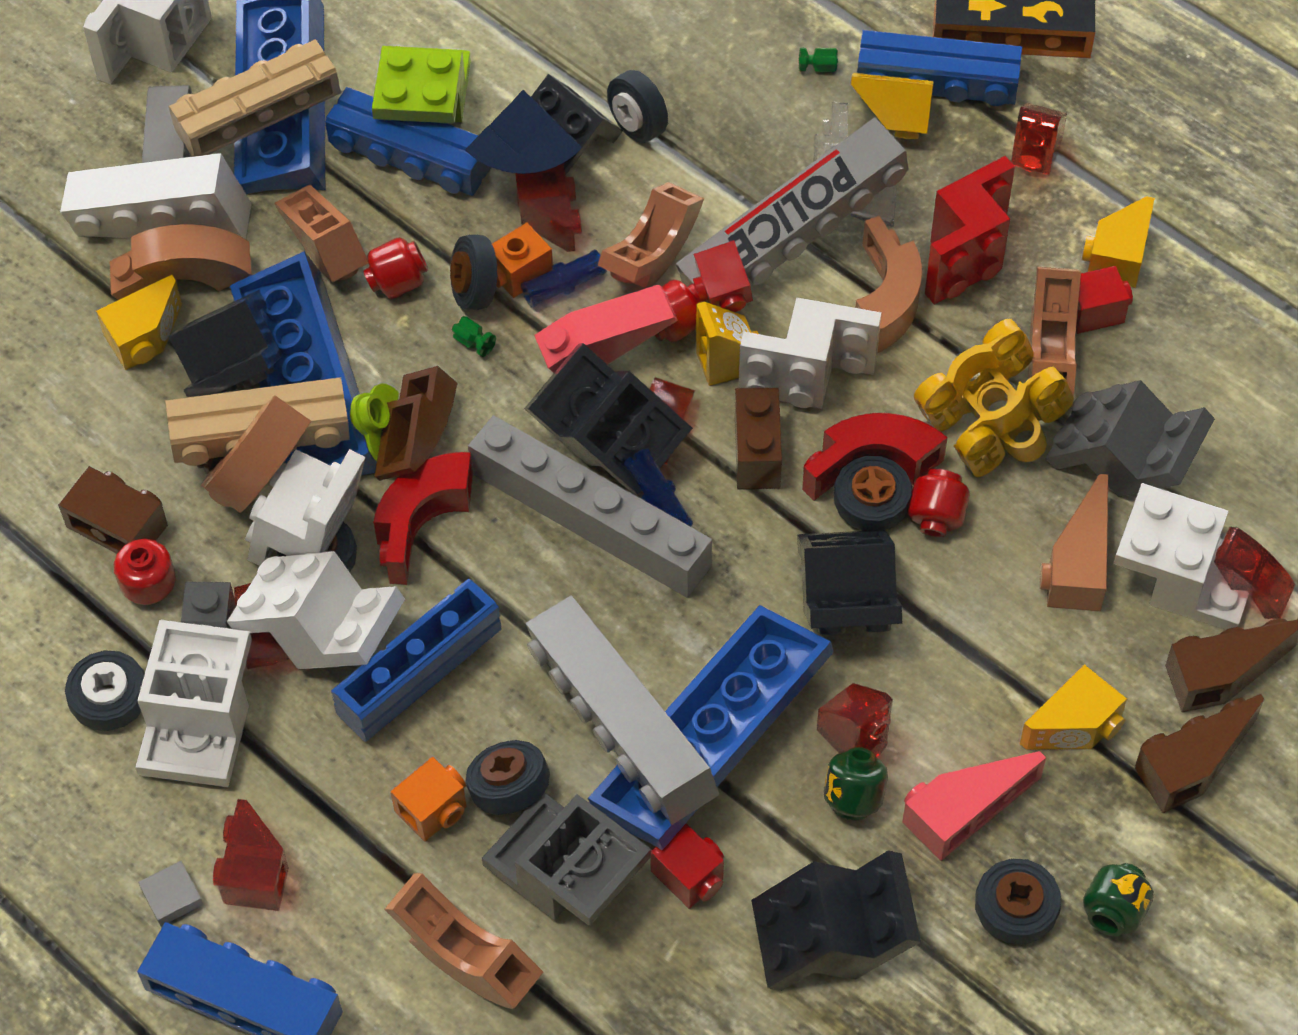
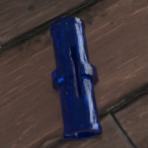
[521,249,607,308]
[624,449,694,527]

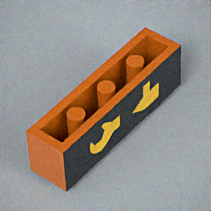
[933,0,1095,58]

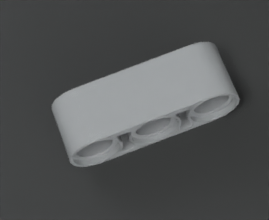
[142,85,192,163]

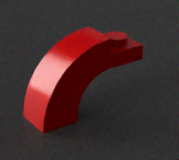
[802,413,948,501]
[373,452,473,585]

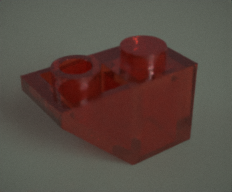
[1011,103,1067,175]
[515,163,582,252]
[816,683,893,757]
[213,799,289,911]

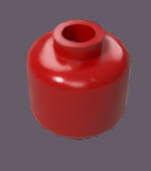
[363,237,429,299]
[654,279,706,343]
[908,469,970,537]
[113,539,176,605]

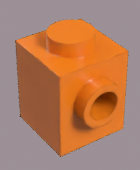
[492,222,553,298]
[390,756,467,842]

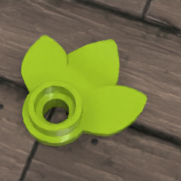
[350,383,399,461]

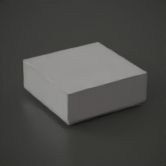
[138,861,203,927]

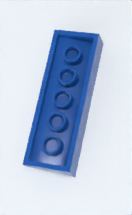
[234,0,326,194]
[230,251,377,475]
[588,605,834,850]

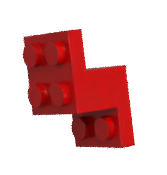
[924,155,1015,305]

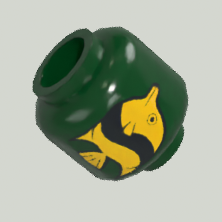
[824,747,888,821]
[1083,863,1154,936]

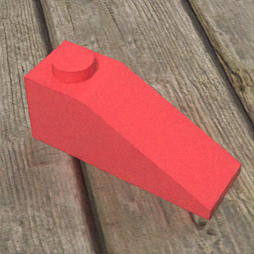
[534,285,678,372]
[902,751,1046,861]

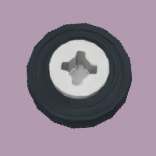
[607,70,668,143]
[65,650,145,731]

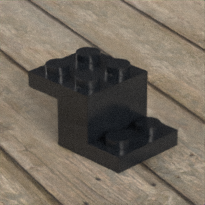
[168,290,282,398]
[524,343,693,495]
[797,530,903,635]
[751,850,921,991]

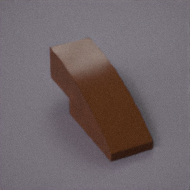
[374,366,458,481]

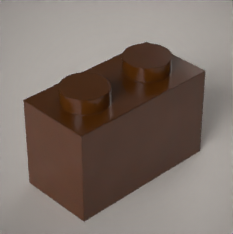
[735,388,782,489]
[58,466,168,554]

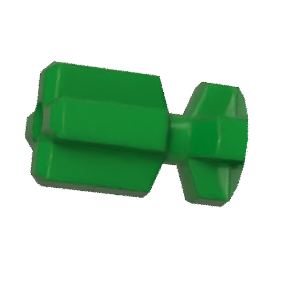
[799,47,838,72]
[452,316,496,357]

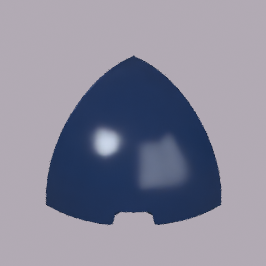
[465,90,582,174]

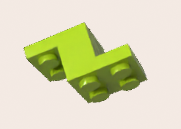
[372,46,471,123]

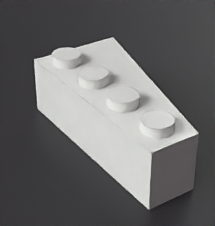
[60,153,252,239]

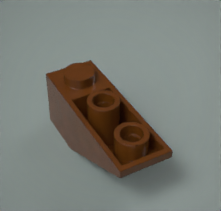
[1165,619,1298,712]
[1135,694,1264,813]

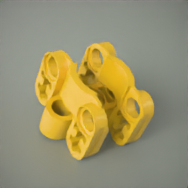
[914,319,1074,477]

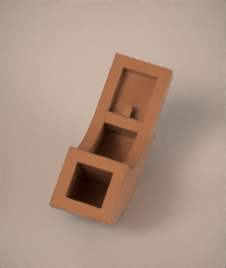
[598,182,704,289]
[855,215,922,353]
[110,224,252,300]
[1028,267,1081,407]
[201,395,311,513]
[384,873,543,1009]

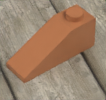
[274,185,368,283]
[1040,474,1108,611]

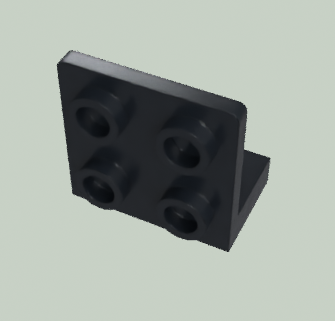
[531,74,623,184]

